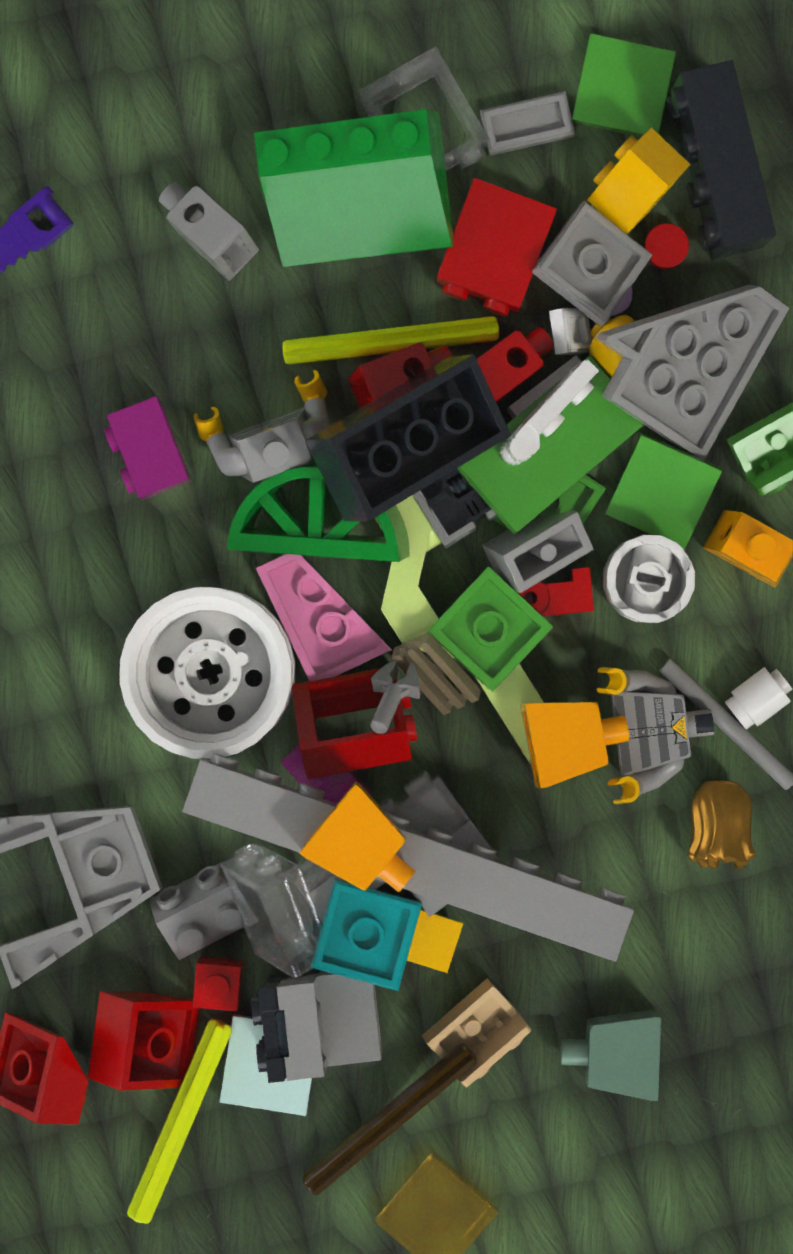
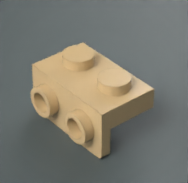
[422,978,531,1087]

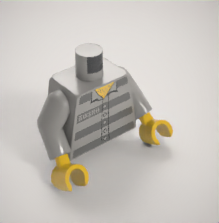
[193,370,330,482]
[597,667,714,804]

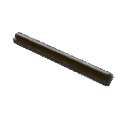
[302,1043,477,1195]

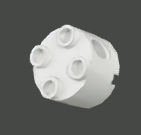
[602,535,695,623]

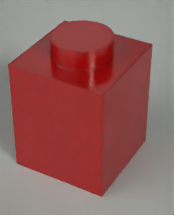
[193,956,244,1011]

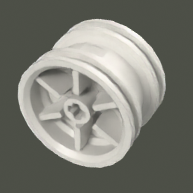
[120,587,296,759]

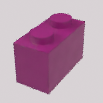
[104,396,191,500]

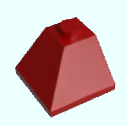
[0,1012,88,1124]

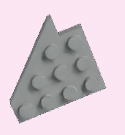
[596,284,789,459]

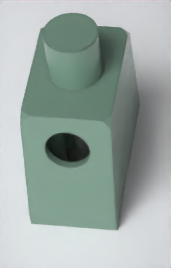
[560,1010,661,1101]

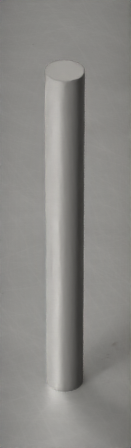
[659,658,793,790]

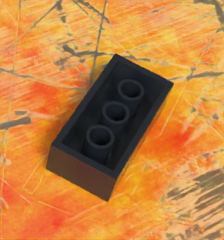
[666,59,777,261]
[305,354,511,522]

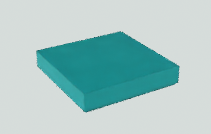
[311,878,422,991]

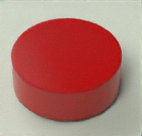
[644,223,689,269]

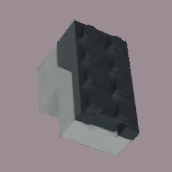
[251,970,382,1083]

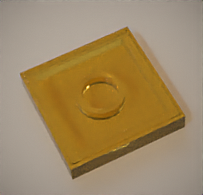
[375,1153,498,1254]

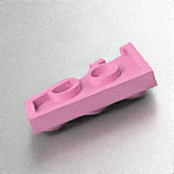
[256,554,392,681]

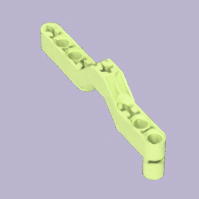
[375,495,547,788]

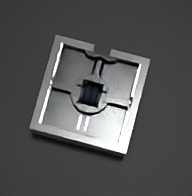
[413,469,498,549]

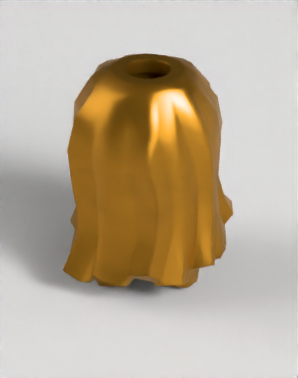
[687,781,756,869]

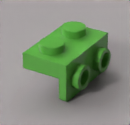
[726,402,793,496]

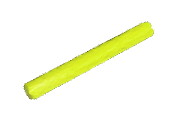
[282,316,499,365]
[127,1019,232,1224]

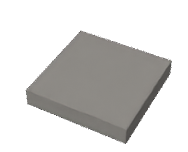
[532,201,652,326]

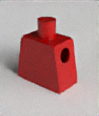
[476,327,554,404]
[347,342,453,408]

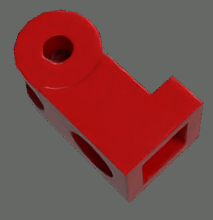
[517,567,594,616]

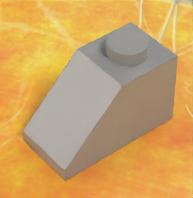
[482,510,594,593]

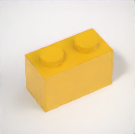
[587,128,691,234]

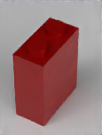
[436,178,557,316]

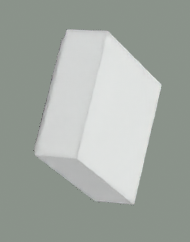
[549,308,592,355]

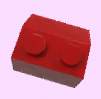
[88,991,199,1091]

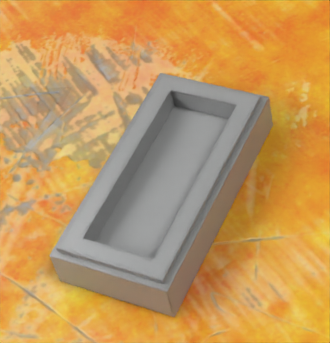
[479,91,575,156]

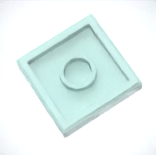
[219,1014,312,1116]

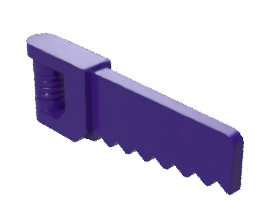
[0,186,74,273]

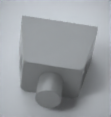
[159,182,259,282]

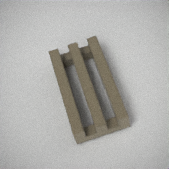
[392,632,481,715]

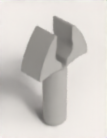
[370,660,420,734]

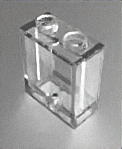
[359,46,489,170]
[221,843,321,979]

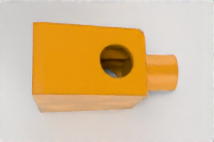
[703,510,793,588]
[520,702,629,788]
[300,781,416,892]

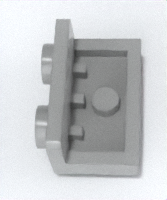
[150,861,256,960]

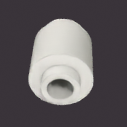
[725,667,793,730]

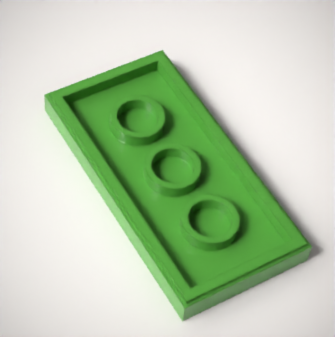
[457,355,644,535]

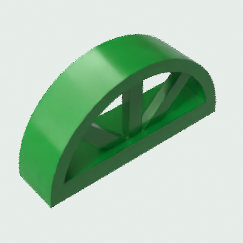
[227,463,410,562]

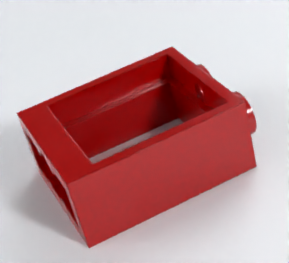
[291,668,418,779]

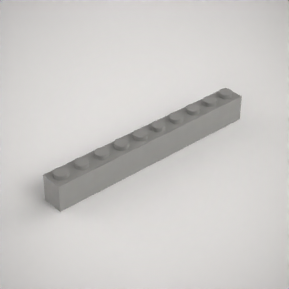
[182,753,634,962]

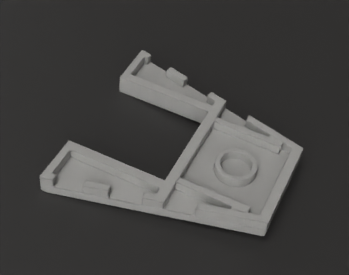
[0,805,163,989]

